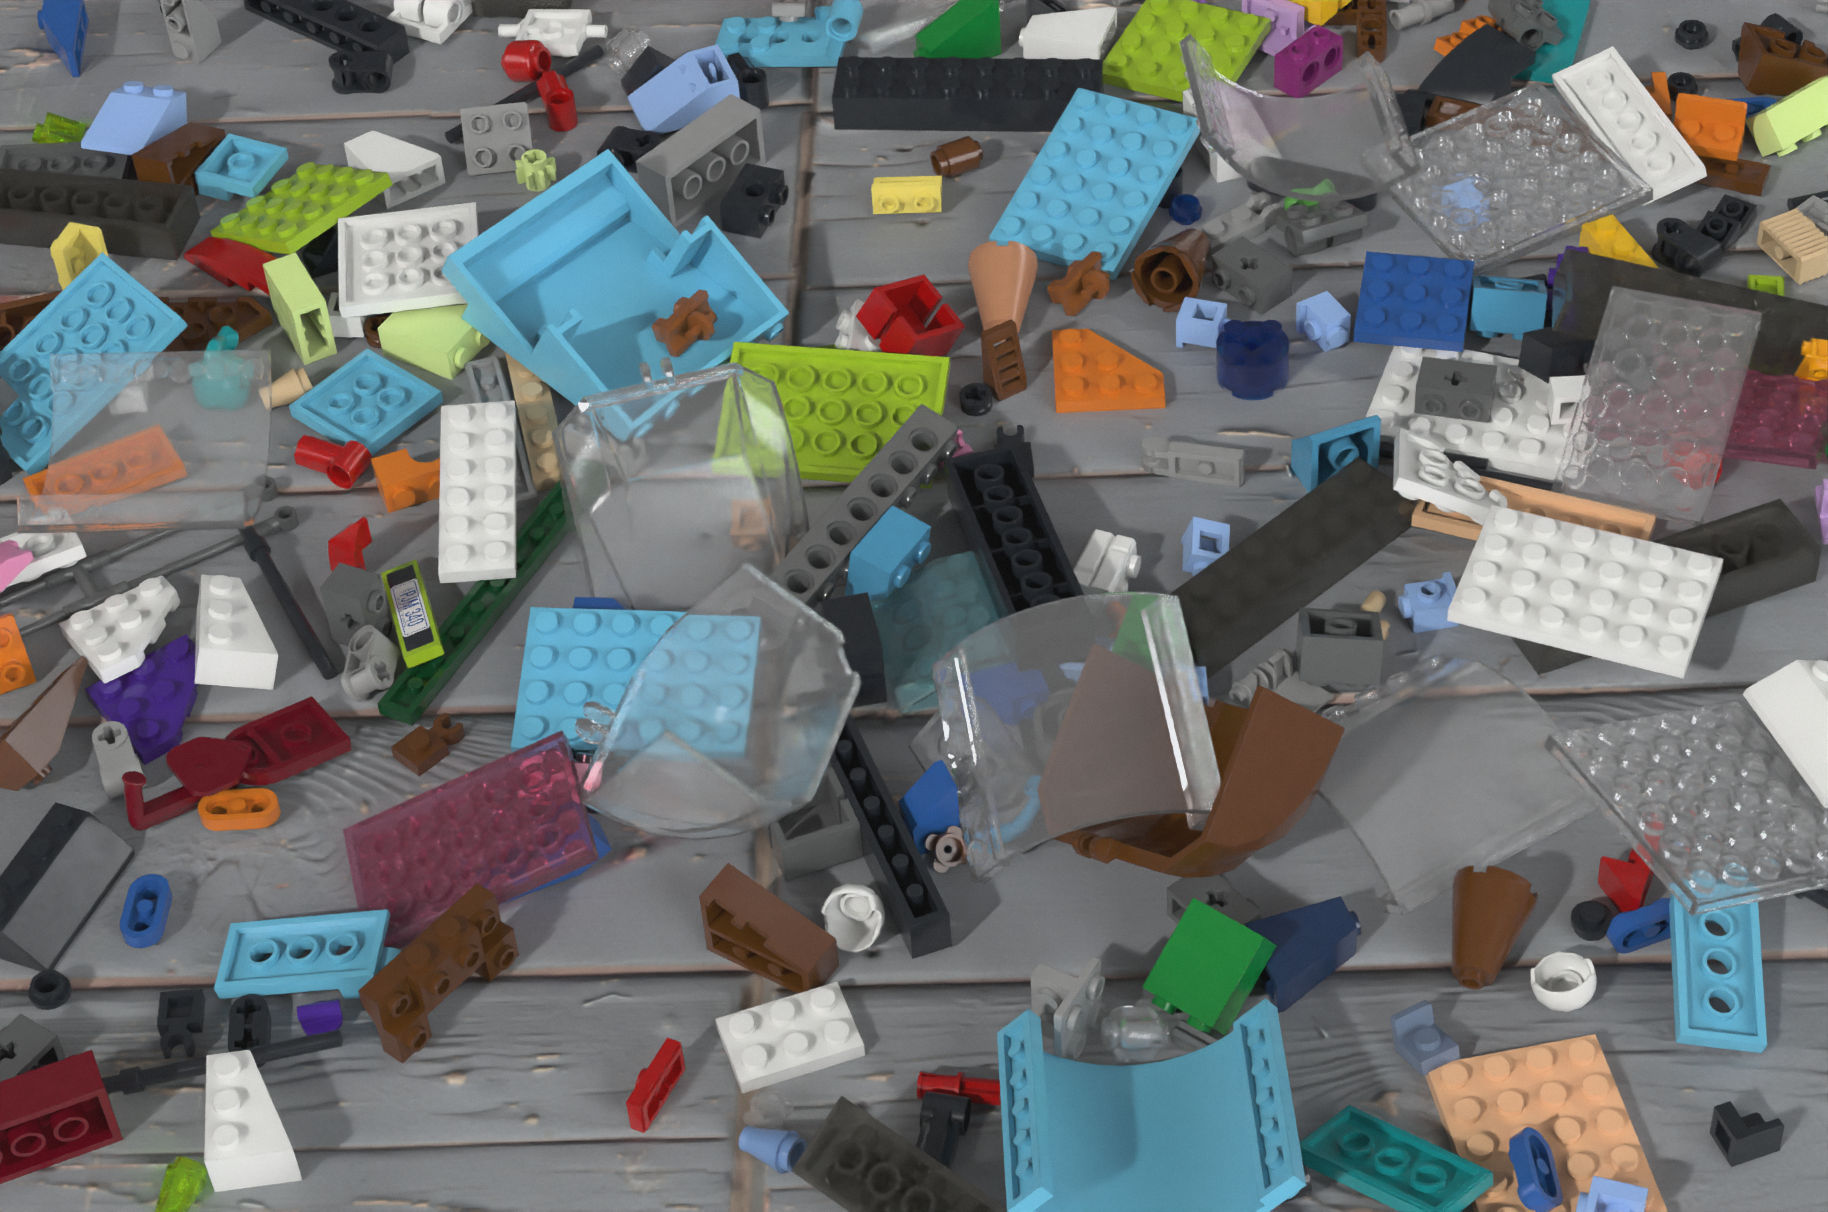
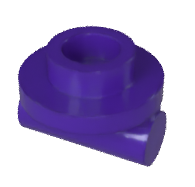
[297,999,343,1036]

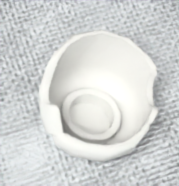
[821,883,885,953]
[1530,951,1597,1012]

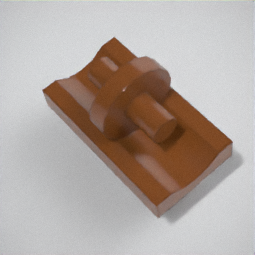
[1047,251,1111,316]
[652,289,718,357]

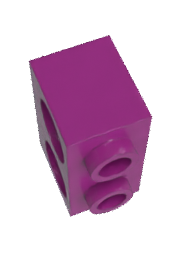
[1274,25,1343,100]

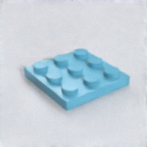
[289,348,443,456]

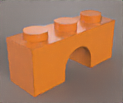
[371,448,440,513]

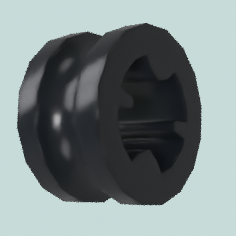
[959,383,993,417]

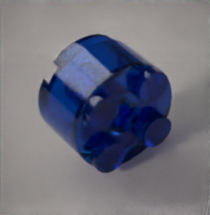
[1216,320,1289,401]

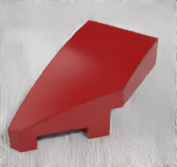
[328,517,372,571]

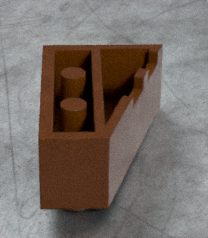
[132,122,226,216]
[699,863,839,993]

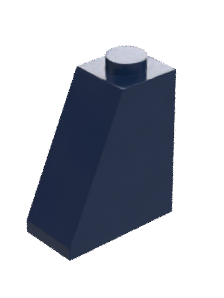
[1246,896,1361,1013]

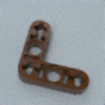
[1323,0,1387,65]

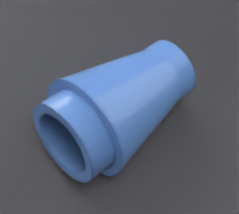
[738,1125,807,1174]

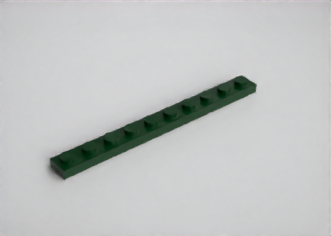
[377,457,612,726]

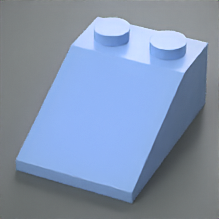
[81,81,187,155]

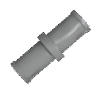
[1389,0,1454,31]

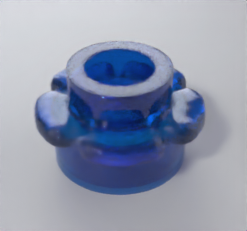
[1168,194,1203,226]

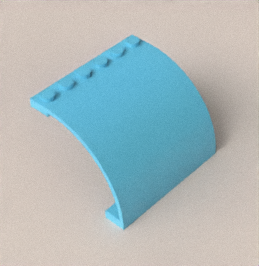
[997,998,1306,1212]

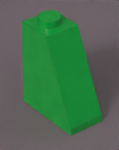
[913,0,1001,58]

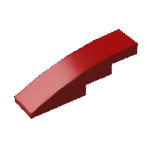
[183,236,278,296]

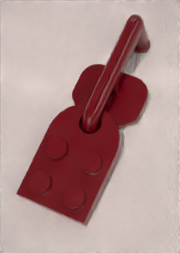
[122,696,352,831]

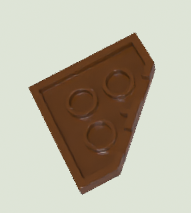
[157,297,273,373]

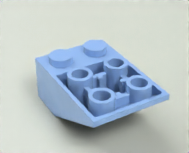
[627,44,740,136]

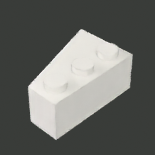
[195,574,278,690]
[204,1050,302,1192]

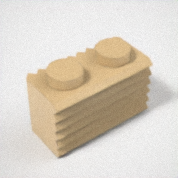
[1756,208,1828,285]

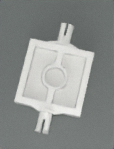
[498,9,608,58]

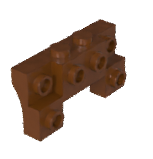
[358,883,519,1064]

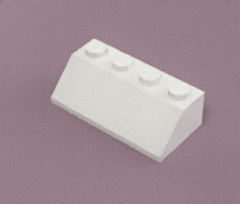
[1743,660,1828,808]

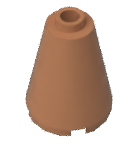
[968,241,1038,342]

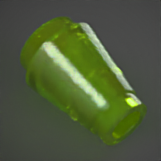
[154,1156,208,1212]

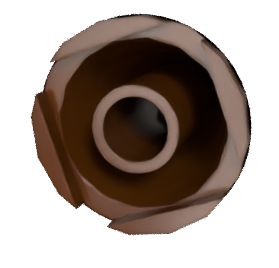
[1131,228,1211,313]
[1451,865,1538,990]

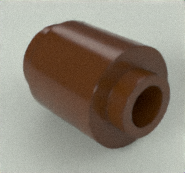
[930,136,983,178]

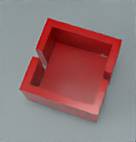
[856,274,966,357]

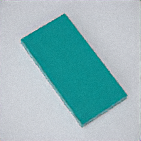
[1512,0,1591,84]
[1299,1105,1493,1212]

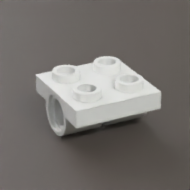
[387,0,475,44]

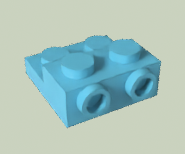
[194,134,289,201]

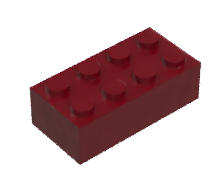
[0,1050,123,1184]

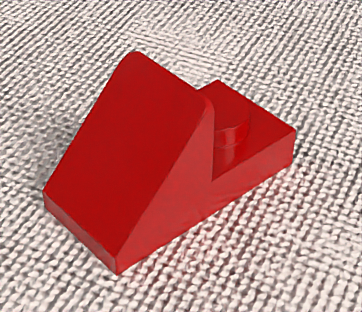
[1598,834,1661,913]

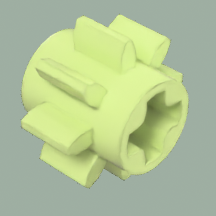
[515,149,557,191]

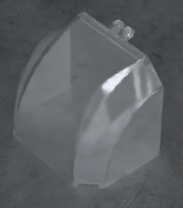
[552,357,810,612]
[575,561,862,841]

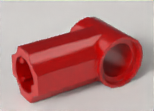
[536,70,578,132]
[294,435,373,489]

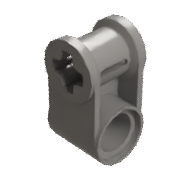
[341,624,401,702]
[92,721,147,799]

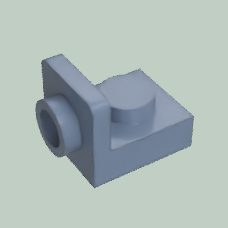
[1390,1000,1460,1076]

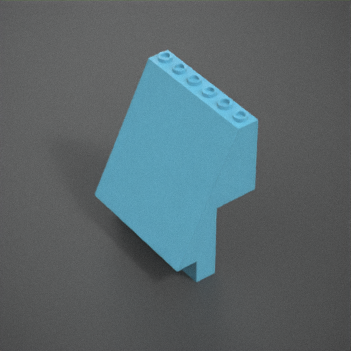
[441,149,789,441]

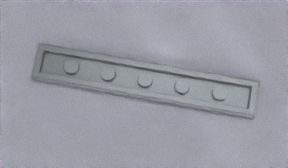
[464,356,539,511]

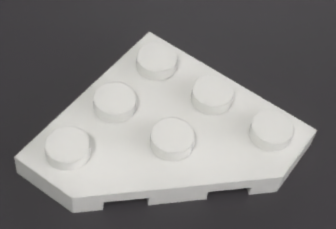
[1393,428,1507,525]
[59,575,180,684]

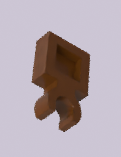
[391,713,465,777]

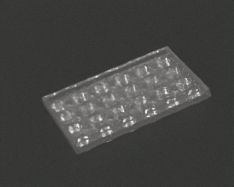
[1551,286,1762,527]

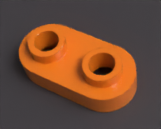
[198,788,281,831]

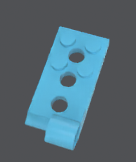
[715,0,863,67]
[1669,880,1767,1053]
[214,909,401,999]

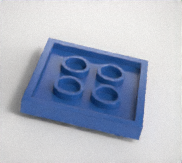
[1353,251,1474,352]

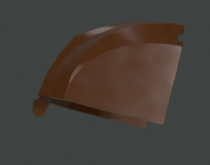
[1038,645,1345,878]

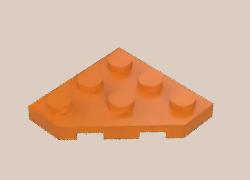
[1052,328,1165,413]

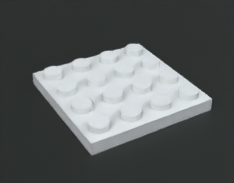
[338,202,479,318]

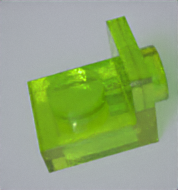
[31,112,86,144]

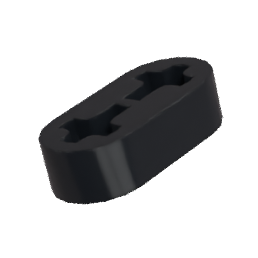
[228,994,272,1069]

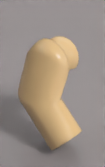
[1360,591,1390,641]

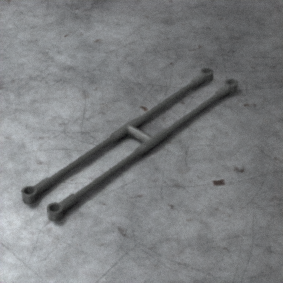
[0,476,299,638]

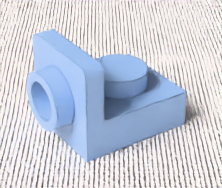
[1576,1176,1648,1212]

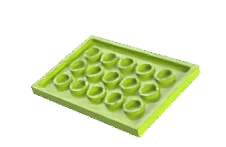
[711,342,950,489]

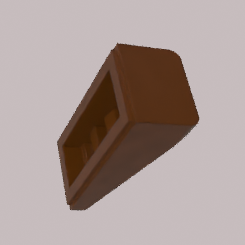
[981,319,1027,401]

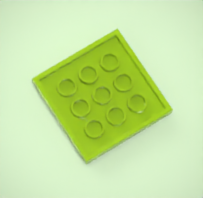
[1103,0,1271,102]
[210,162,393,254]

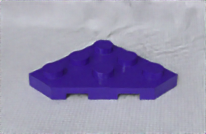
[85,634,198,765]

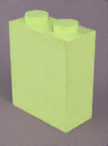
[263,252,337,365]
[378,304,490,380]

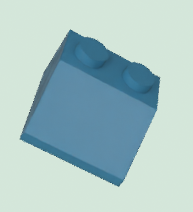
[1469,274,1547,340]
[1291,415,1381,496]
[845,505,932,601]

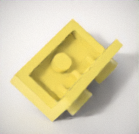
[871,176,942,214]
[50,222,109,290]

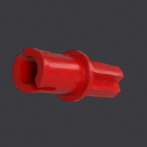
[917,1071,1001,1105]

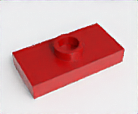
[626,1037,686,1133]

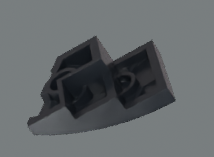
[1417,24,1536,107]

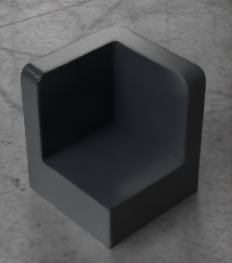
[1710,1101,1785,1167]

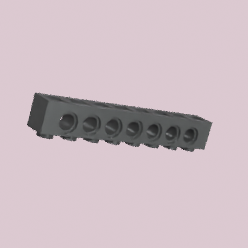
[750,404,959,638]

